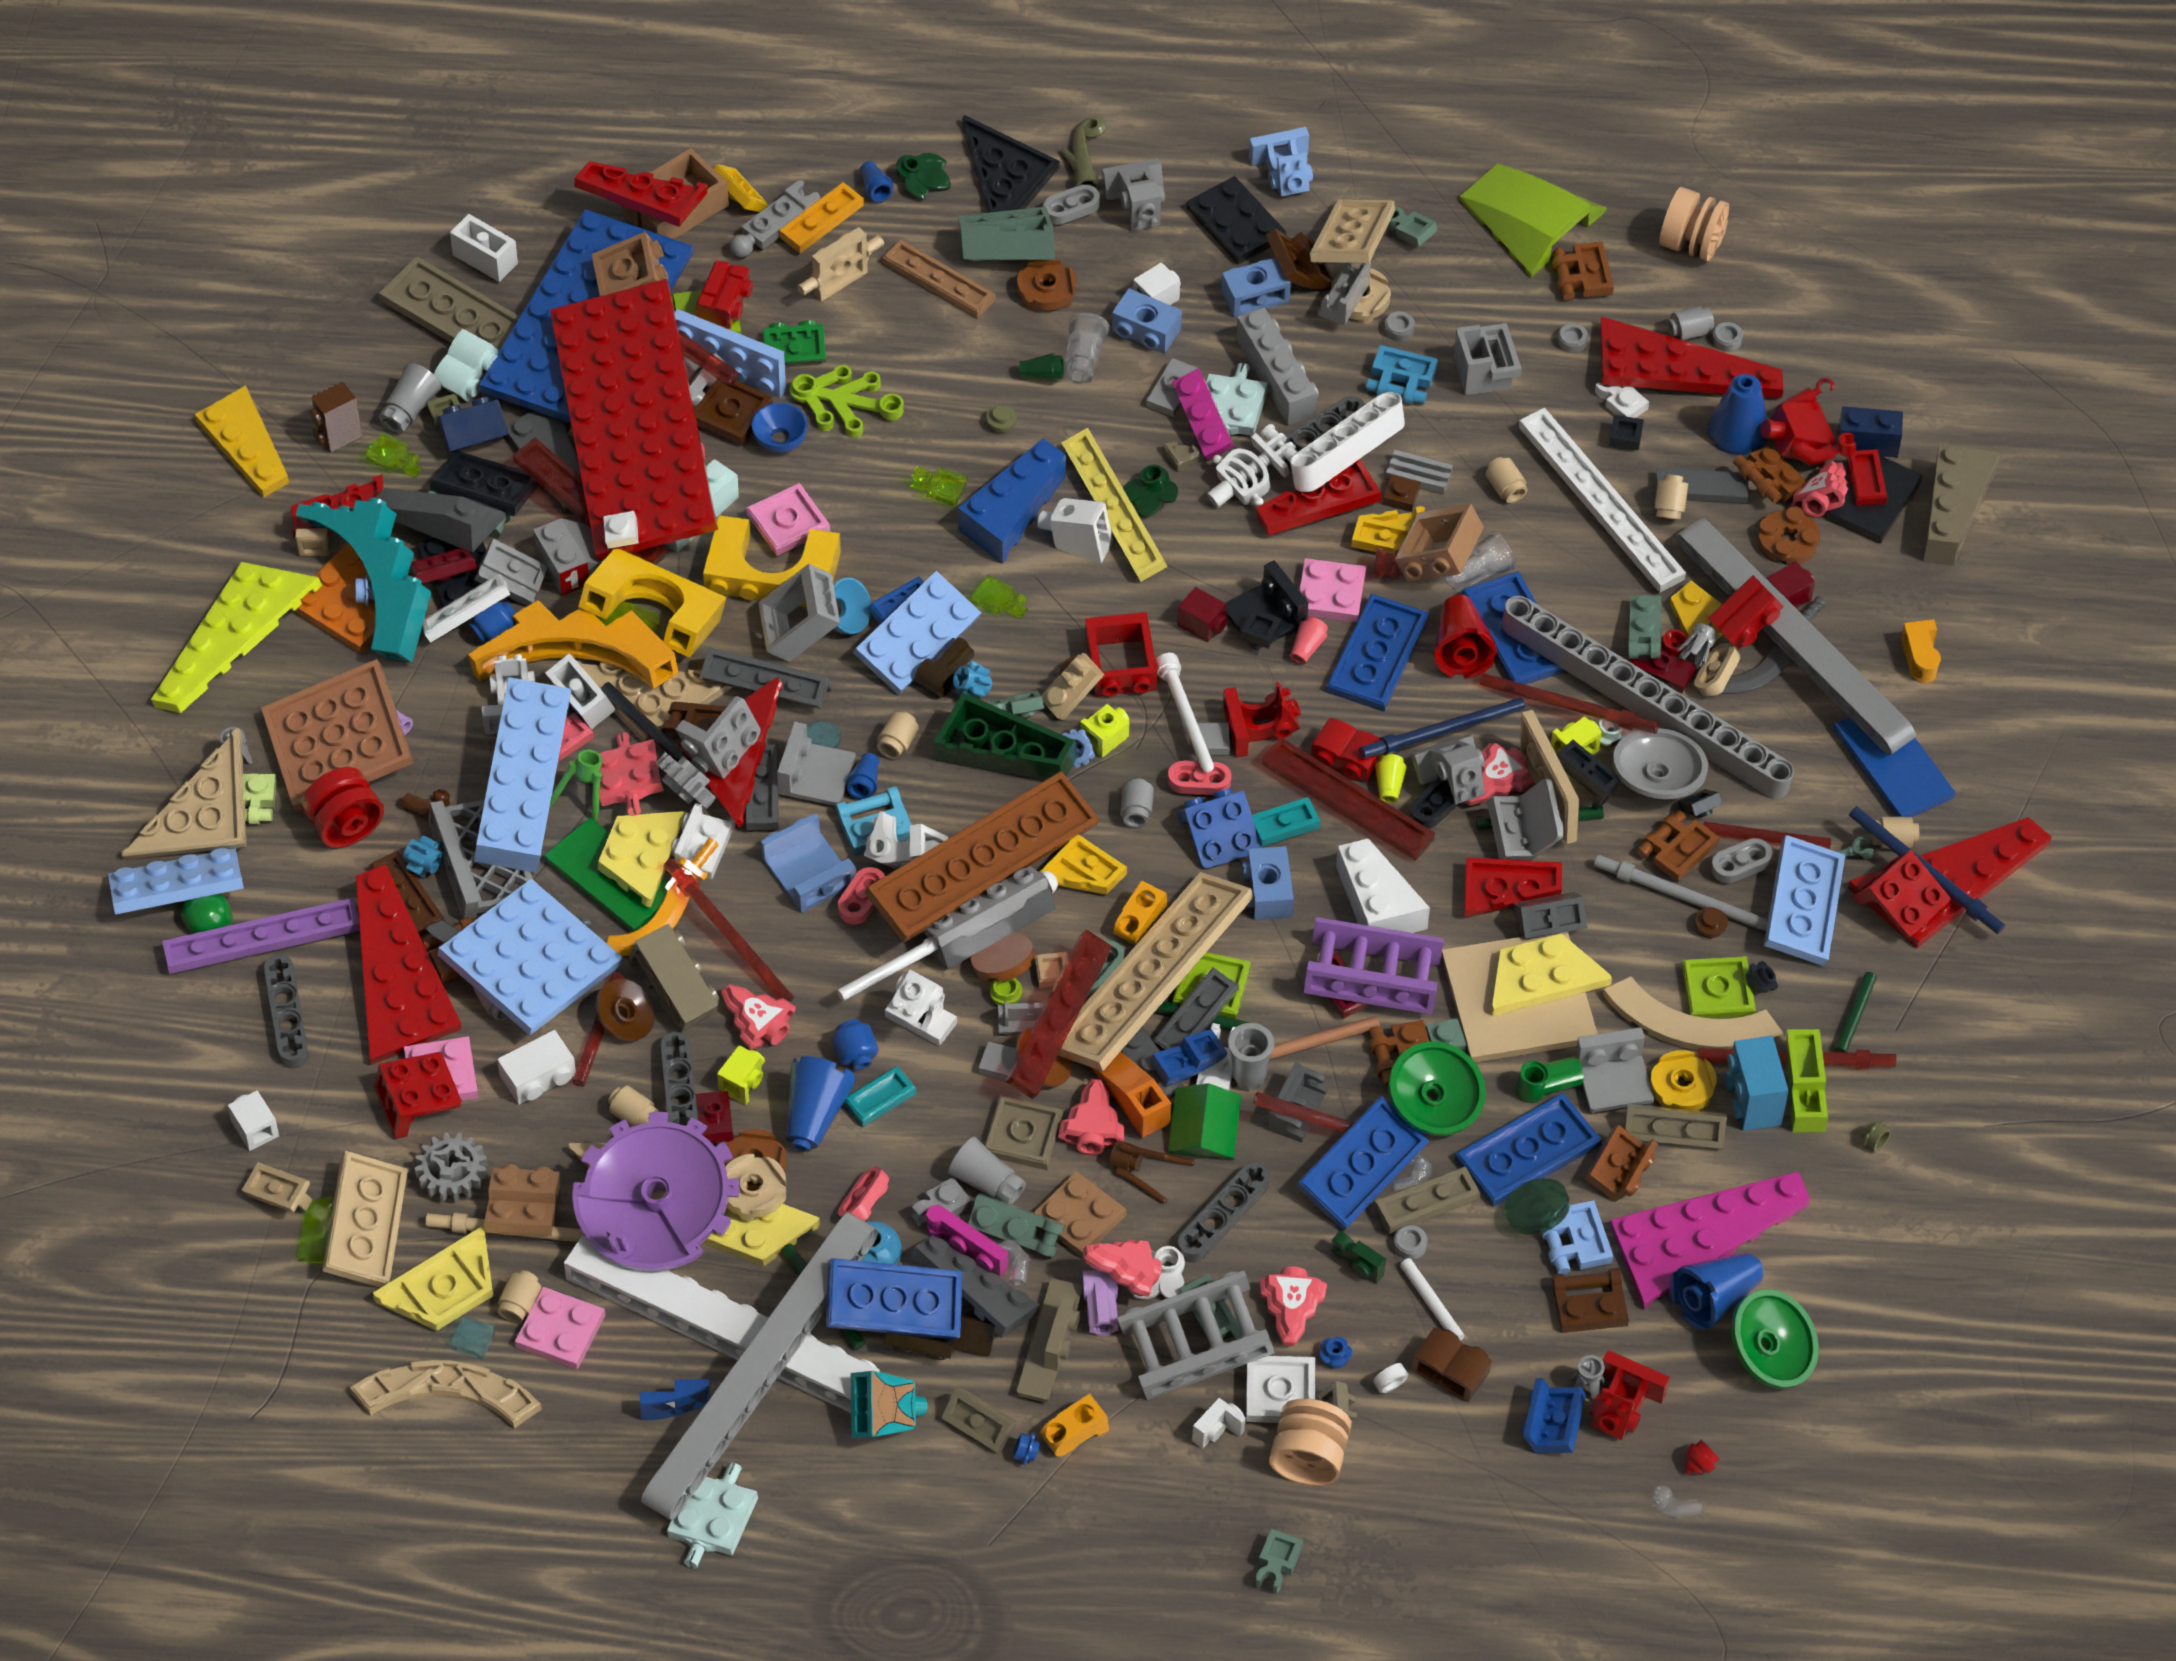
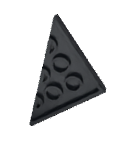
[962,115,1060,213]

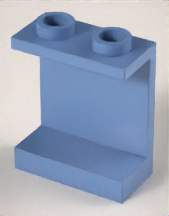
[761,813,856,913]

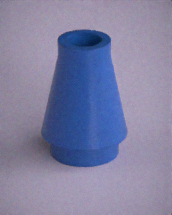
[860,161,893,202]
[846,753,880,800]

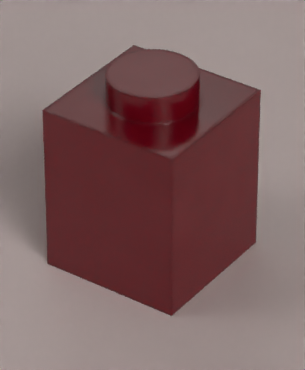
[1767,561,1815,609]
[1177,586,1227,642]

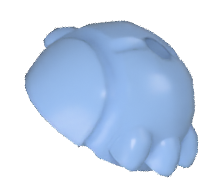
[1062,729,1095,768]

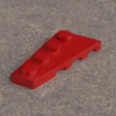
[574,161,708,227]
[1256,459,1381,536]

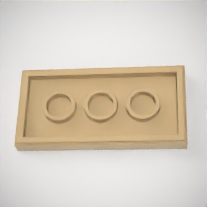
[1310,199,1395,263]
[1520,710,1579,844]
[322,1151,408,1288]

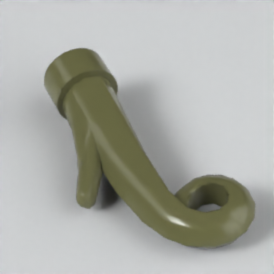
[1061,116,1106,190]

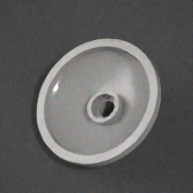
[1613,728,1708,800]

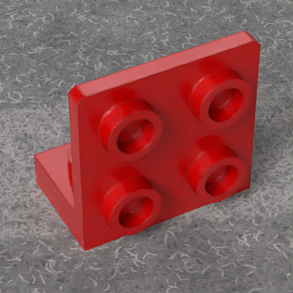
[1852,850,1951,938]
[374,1052,462,1139]

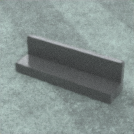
[700,647,833,709]

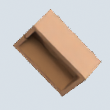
[622,148,729,239]

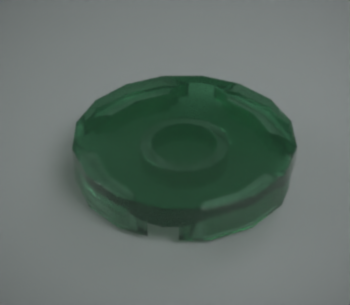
[1504,1178,1570,1235]

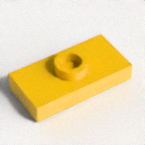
[713,164,768,212]

